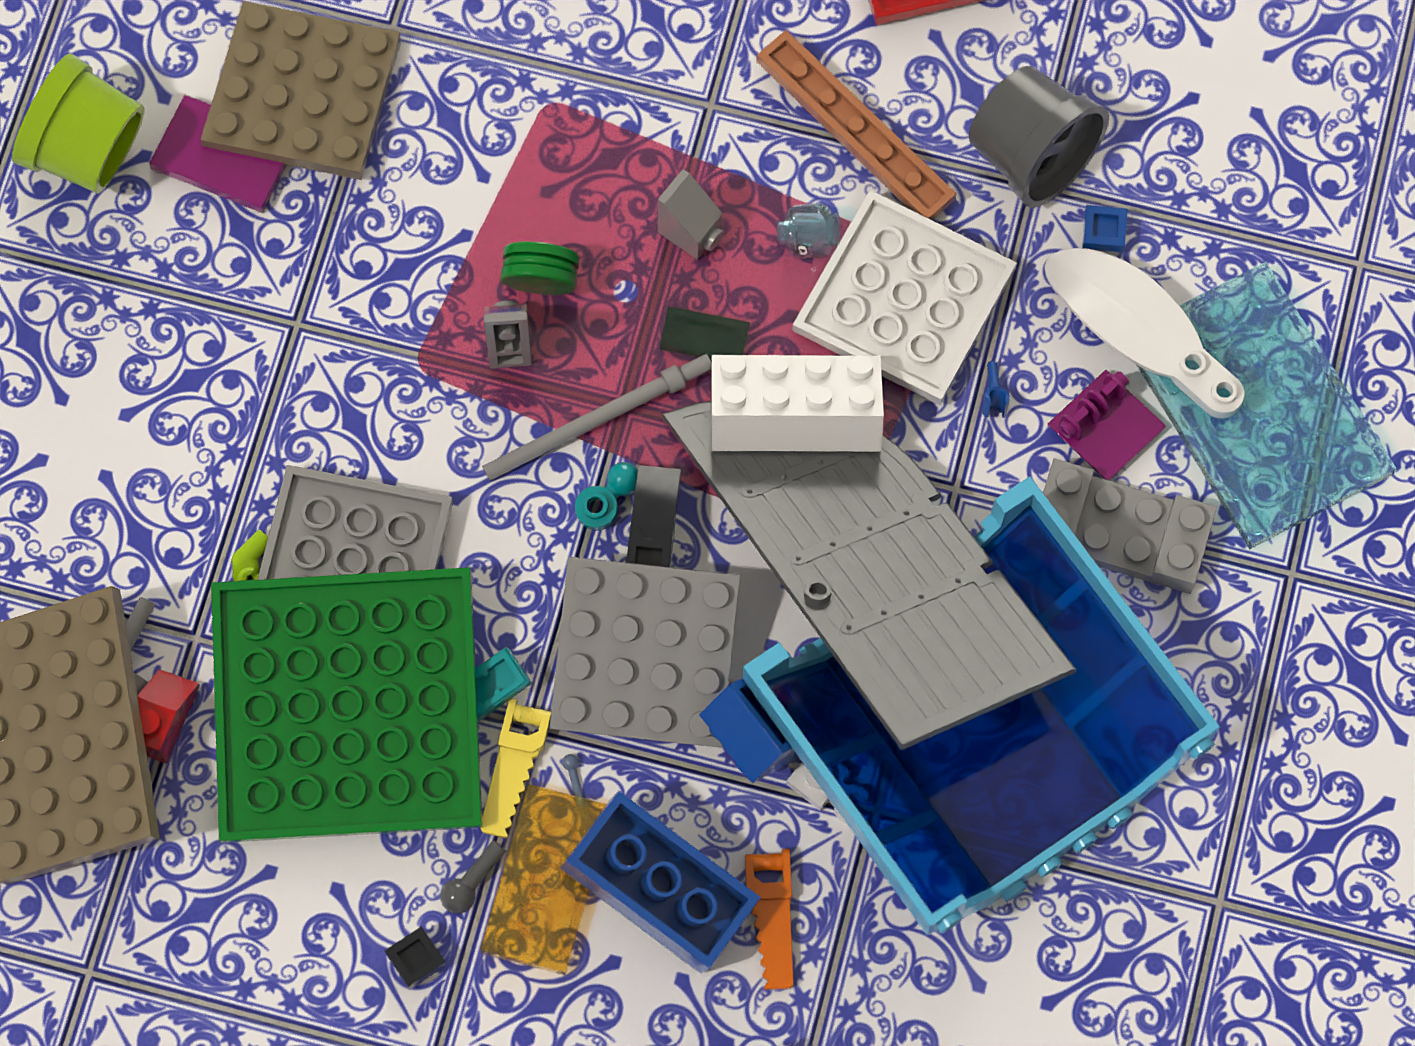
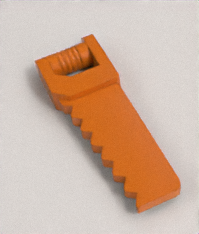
[745,848,793,990]

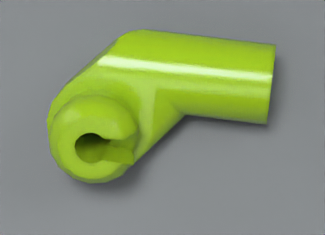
[231,529,268,581]

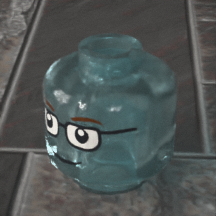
[777,203,840,259]

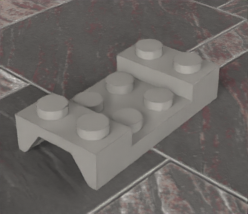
[1027,458,1217,594]

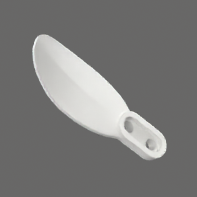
[1045,248,1244,418]

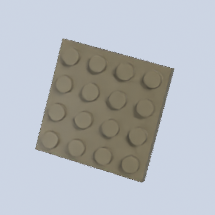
[201,1,401,180]

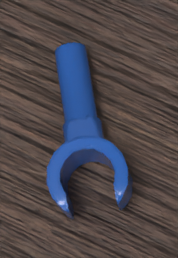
[982,361,1010,418]

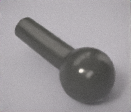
[440,840,507,914]

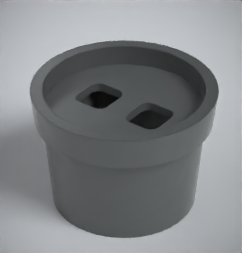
[969,66,1109,208]

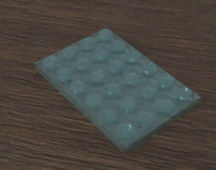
[1137,262,1397,550]

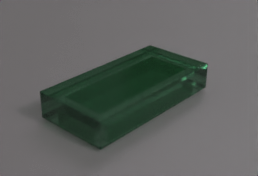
[660,306,750,360]

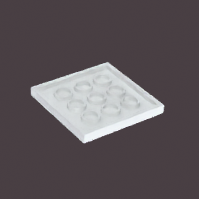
[792,190,1017,405]

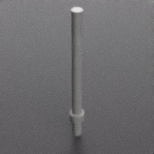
[482,354,712,481]

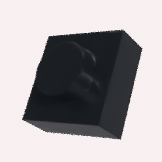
[385,926,447,990]

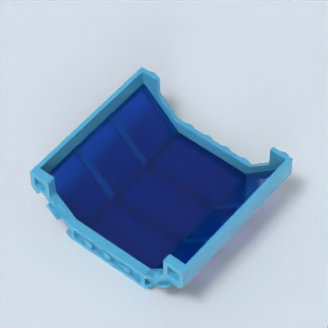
[742,476,1220,935]

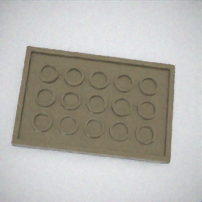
[0,586,160,885]

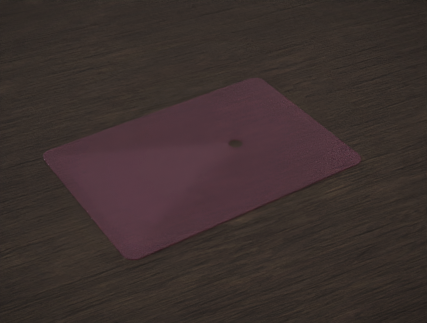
[418,103,911,498]

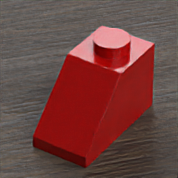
[137,669,200,764]

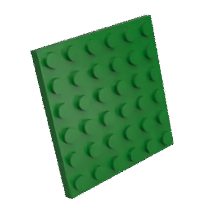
[211,567,483,843]

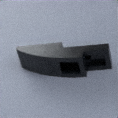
[626,465,681,567]

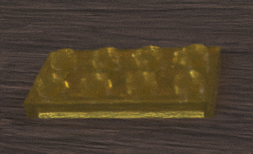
[480,784,606,976]

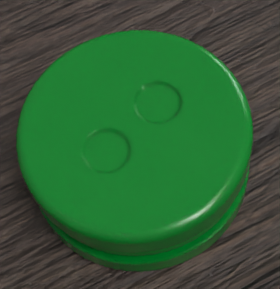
[500,241,580,295]

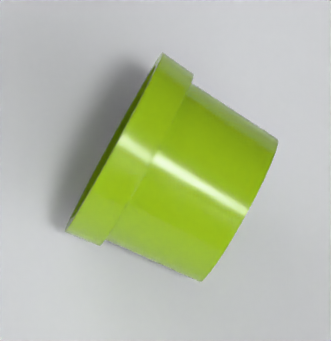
[12,53,145,194]

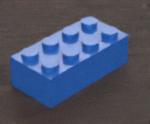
[560,791,761,974]

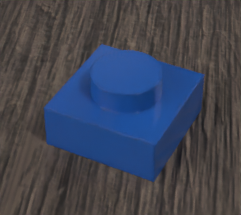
[1082,205,1127,253]

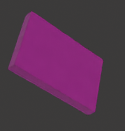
[149,94,286,213]

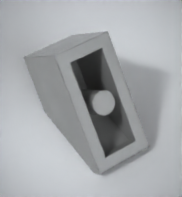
[658,169,724,260]

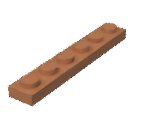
[756,30,957,220]

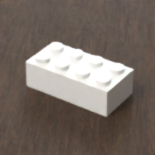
[711,355,884,452]

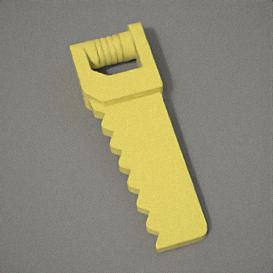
[480,699,551,839]

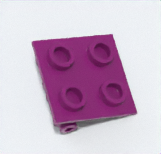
[1047,370,1166,480]

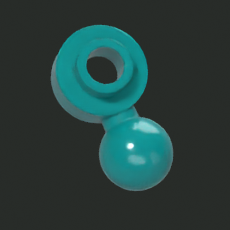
[575,462,638,531]

